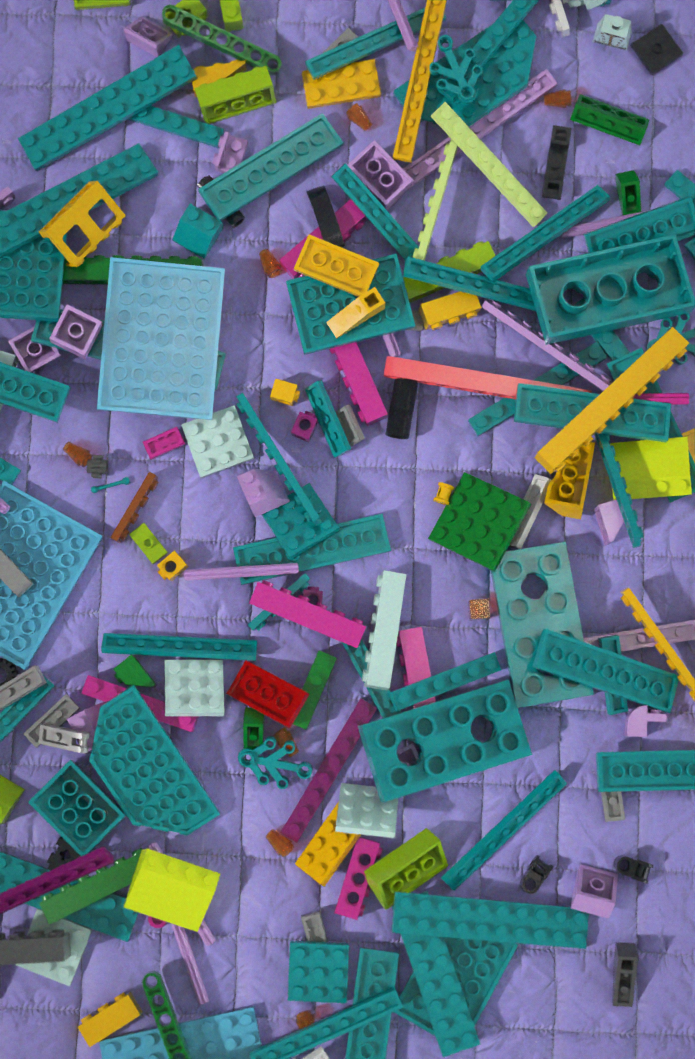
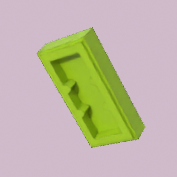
[129,523,168,564]

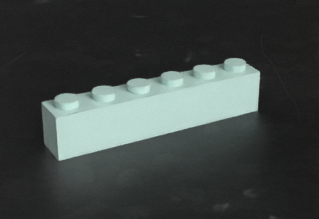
[362,570,407,691]

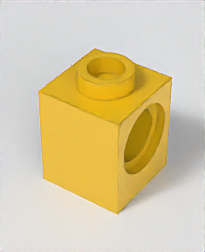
[270,378,300,406]
[157,550,189,581]

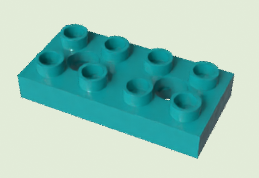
[526,234,695,345]
[490,542,594,708]
[357,679,532,802]

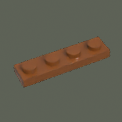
[110,471,158,543]

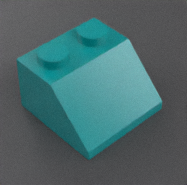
[172,203,224,259]

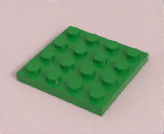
[428,472,531,572]

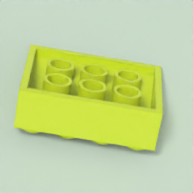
[610,437,692,500]
[123,849,220,932]

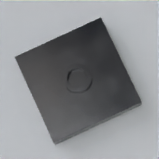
[631,24,683,75]

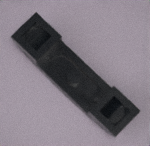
[542,125,572,200]
[306,186,345,247]

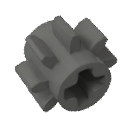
[87,455,108,479]

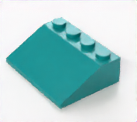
[28,760,126,856]

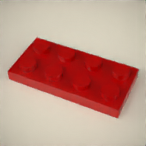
[226,660,310,728]

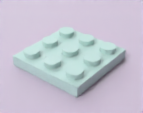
[181,405,254,478]
[164,660,224,716]
[335,783,398,838]
[15,909,93,986]

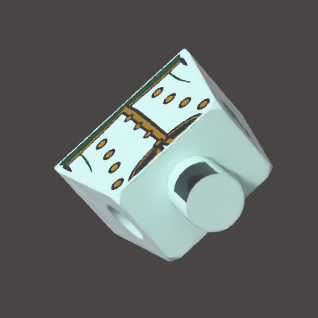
[593,14,632,51]

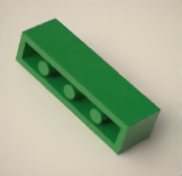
[293,650,337,730]

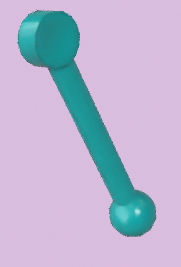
[91,477,130,493]

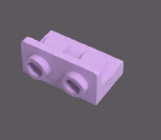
[213,131,248,173]

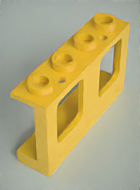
[39,181,126,267]

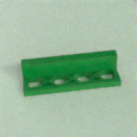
[570,94,650,146]

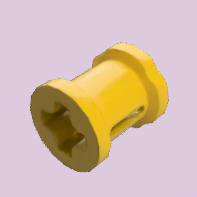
[433,482,455,505]

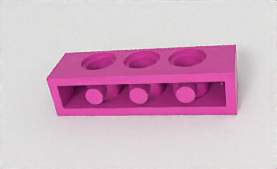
[334,836,383,920]

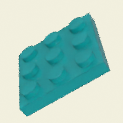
[261,483,340,560]
[288,940,349,1003]

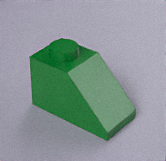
[616,170,642,216]
[113,654,157,688]
[243,707,265,750]

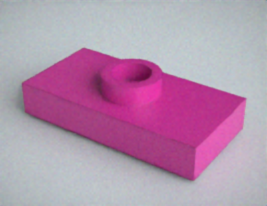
[143,427,185,460]

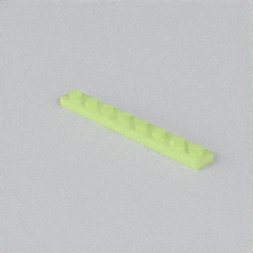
[431,102,547,227]
[413,137,458,261]

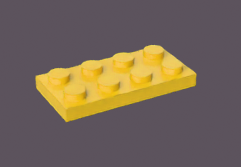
[301,59,381,109]
[294,234,379,297]
[295,801,361,887]

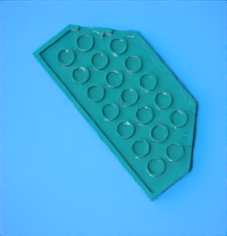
[393,20,536,127]
[89,685,220,835]

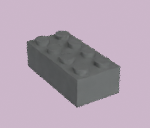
[0,929,71,965]

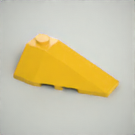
[544,442,595,520]

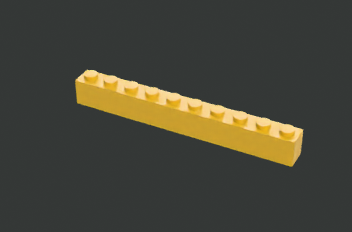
[535,327,689,474]

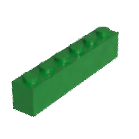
[39,848,143,925]

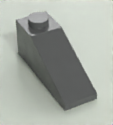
[612,942,638,1007]

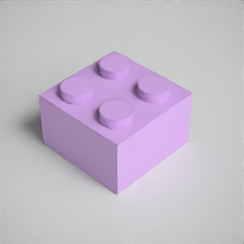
[49,305,103,360]

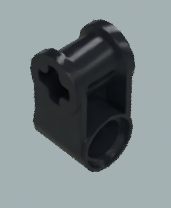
[520,855,553,893]
[613,855,654,884]

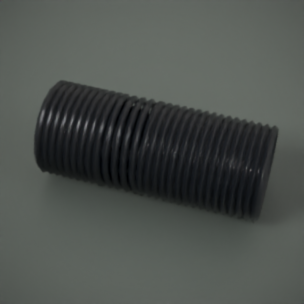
[385,378,418,439]

